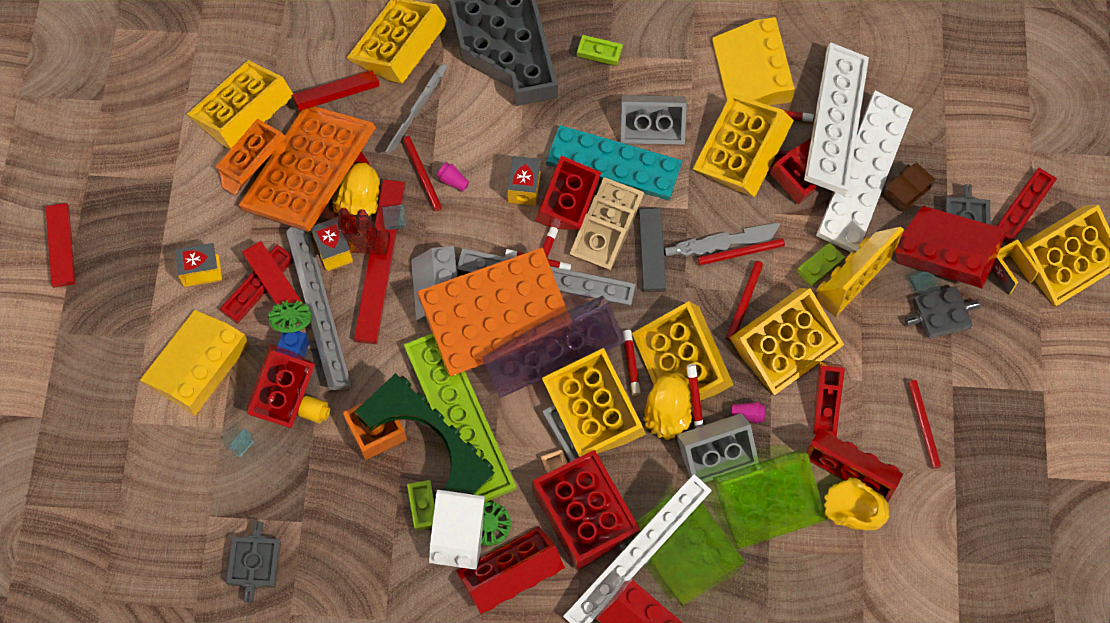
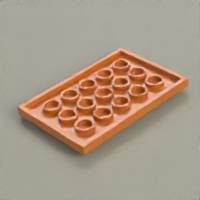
[239,106,376,232]
[417,247,575,377]

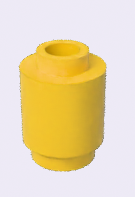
[297,395,330,424]

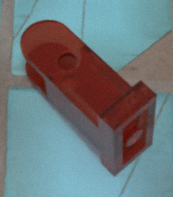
[338,208,390,255]

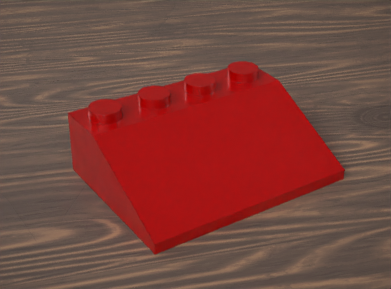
[895,206,1007,289]
[532,450,641,570]

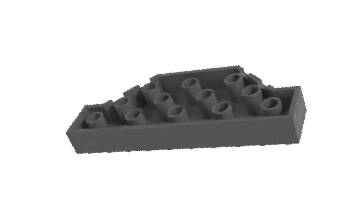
[448,0,558,106]

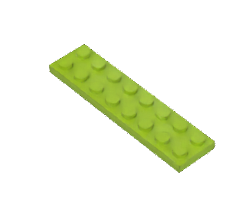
[404,333,517,503]

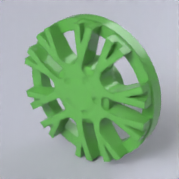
[268,300,311,333]
[481,502,511,546]

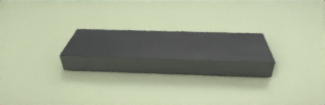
[639,208,666,292]

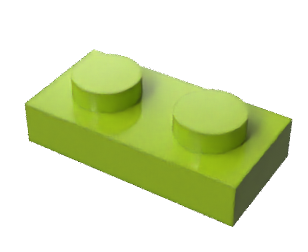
[577,35,623,66]
[797,242,845,287]
[407,480,435,531]

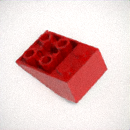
[769,138,821,205]

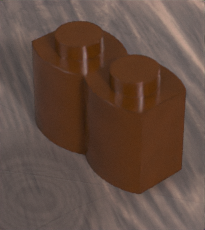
[884,162,936,212]

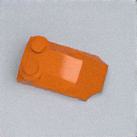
[215,119,287,196]

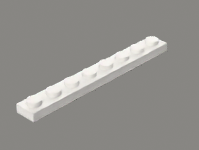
[563,474,712,623]

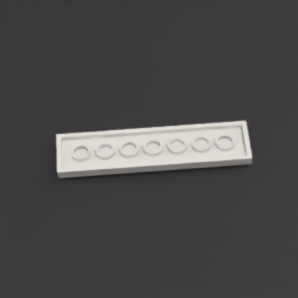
[804,43,869,195]
[816,90,913,253]

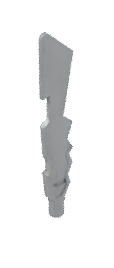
[385,63,448,154]
[664,223,780,257]

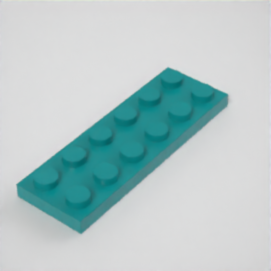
[546,125,683,201]

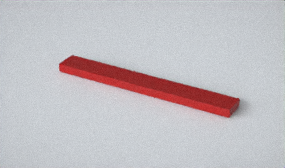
[354,179,405,344]

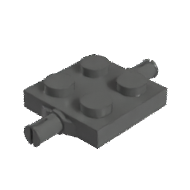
[945,184,991,225]
[905,286,980,339]
[226,521,281,603]

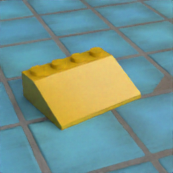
[347,0,448,84]
[712,17,795,105]
[187,60,293,149]
[693,93,794,197]
[1021,205,1110,306]
[816,227,904,317]
[730,288,844,395]
[632,301,734,404]
[140,310,249,416]
[542,348,646,457]

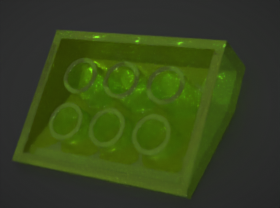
[713,450,826,549]
[633,493,745,606]

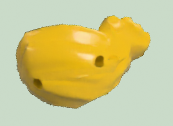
[332,163,380,223]
[643,374,692,440]
[823,477,890,531]

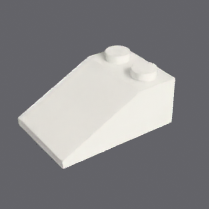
[429,490,485,570]

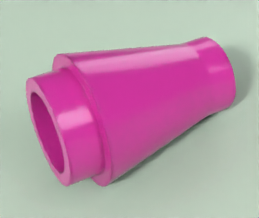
[437,162,470,192]
[732,401,766,424]

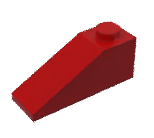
[813,362,845,436]

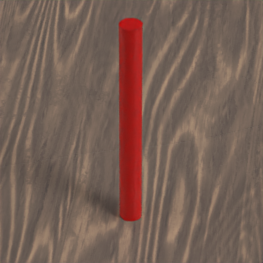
[402,136,442,211]
[698,238,785,266]
[726,261,763,342]
[908,380,941,469]

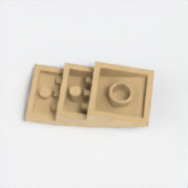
[570,177,645,271]

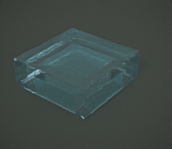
[382,205,407,230]
[909,272,940,296]
[229,429,254,458]

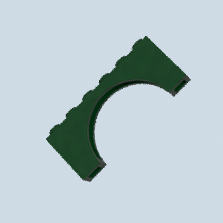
[354,373,495,495]

